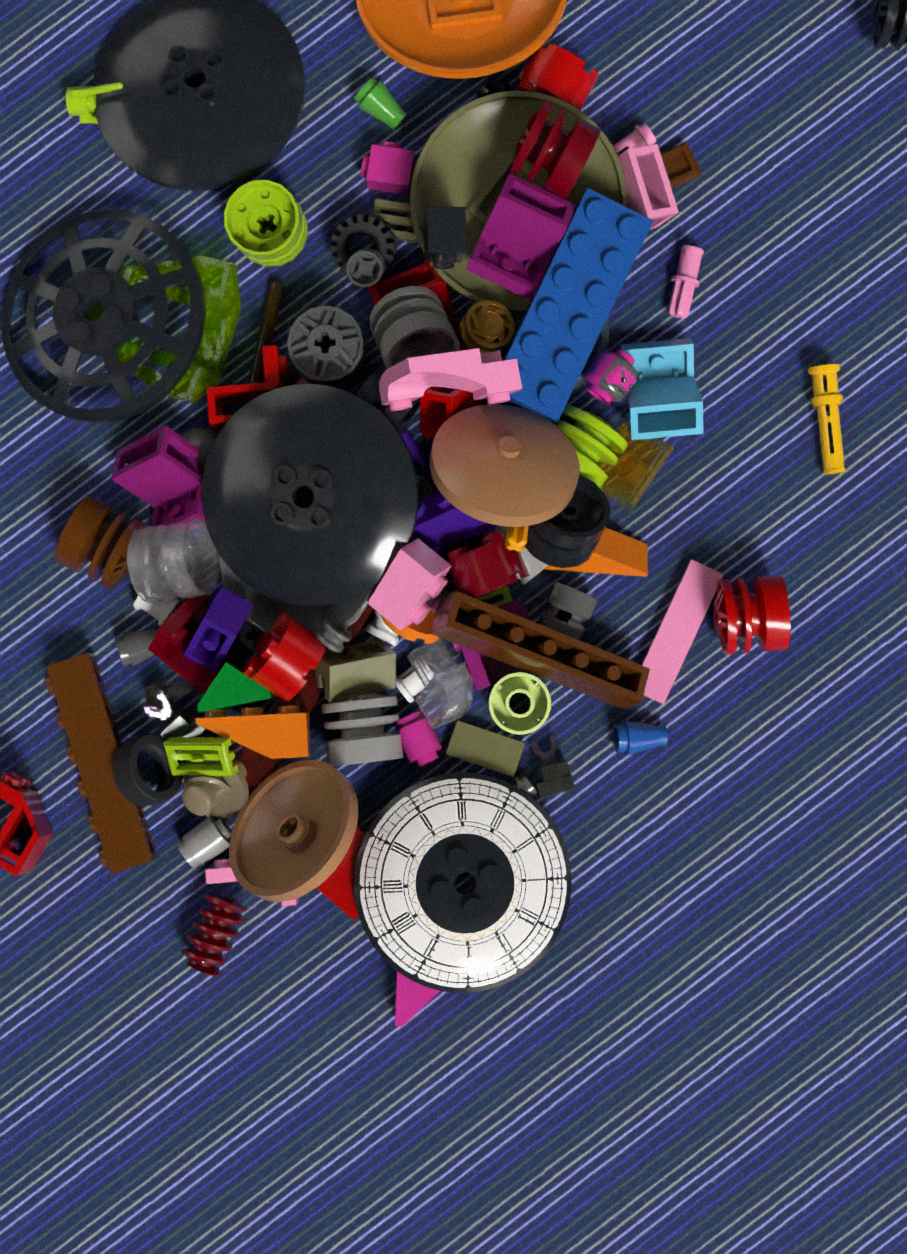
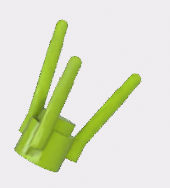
[66,82,123,124]

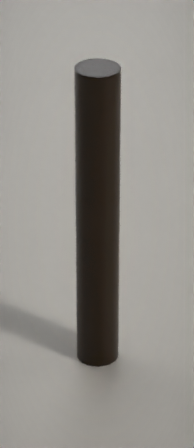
[247,282,284,384]

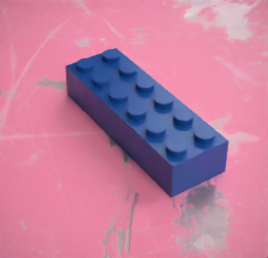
[503,188,653,424]

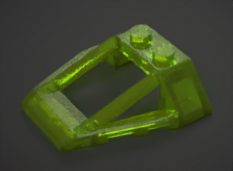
[89,256,241,403]

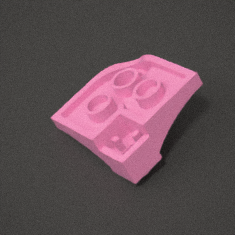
[379,348,522,411]

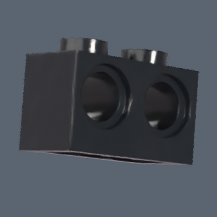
[424,206,466,269]

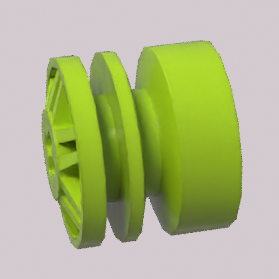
[224,180,308,267]
[554,404,628,488]

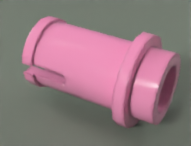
[612,124,657,154]

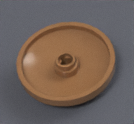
[430,404,580,527]
[229,760,358,902]

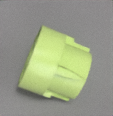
[488,672,551,735]

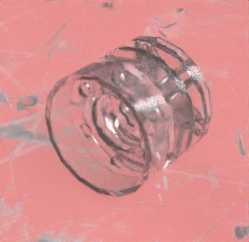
[127,519,220,603]

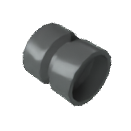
[538,582,598,641]

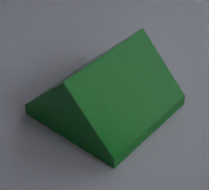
[197,659,276,712]

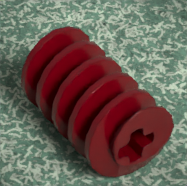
[181,895,249,977]

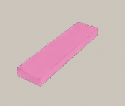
[641,559,724,704]

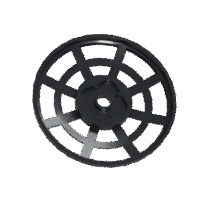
[1,209,206,423]

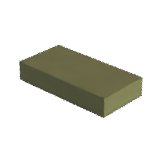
[446,720,525,777]

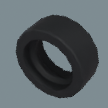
[112,734,183,806]

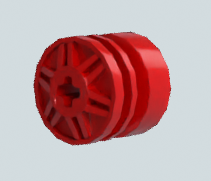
[714,575,790,655]

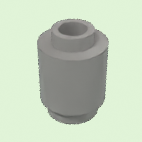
[177,816,232,868]

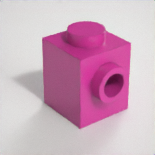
[361,142,415,195]

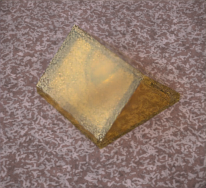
[597,423,674,512]

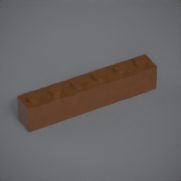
[430,591,650,709]
[44,653,158,874]

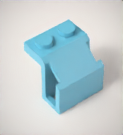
[620,338,703,440]

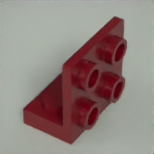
[148,584,246,693]

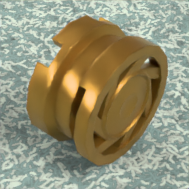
[458,300,514,353]

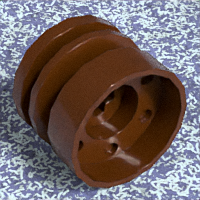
[54,495,146,590]

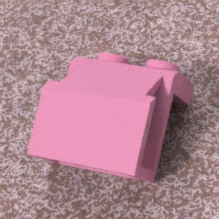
[618,144,679,230]

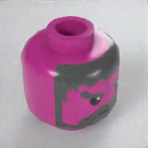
[585,349,638,405]

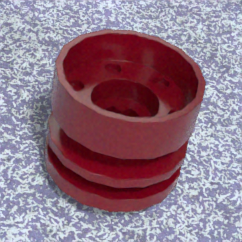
[510,100,602,200]

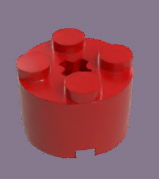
[516,43,599,111]
[242,612,326,701]

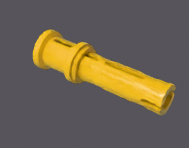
[807,364,846,475]

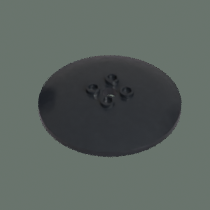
[93,0,306,191]
[202,384,419,606]

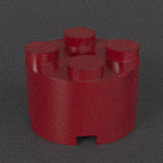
[447,531,530,598]

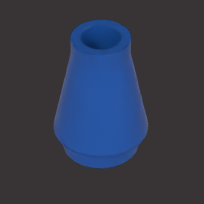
[612,720,668,756]

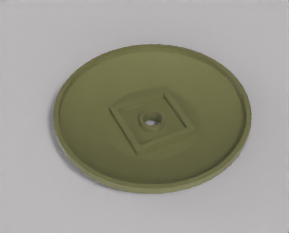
[410,91,628,312]

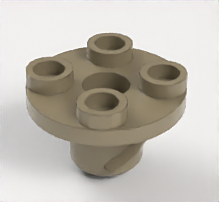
[182,750,249,818]

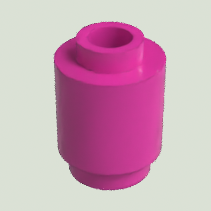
[395,711,442,767]

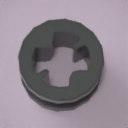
[315,617,352,653]

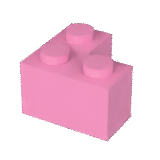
[368,539,452,631]

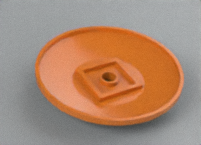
[356,0,567,79]

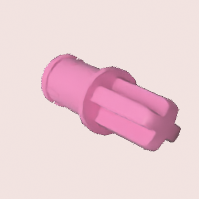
[668,245,704,318]

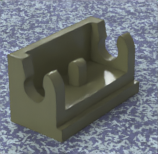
[316,639,396,703]

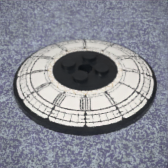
[354,773,572,993]

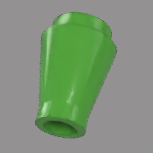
[354,77,407,130]

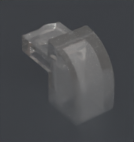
[407,639,473,730]

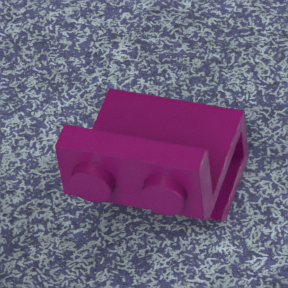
[466,173,576,301]
[111,425,206,544]

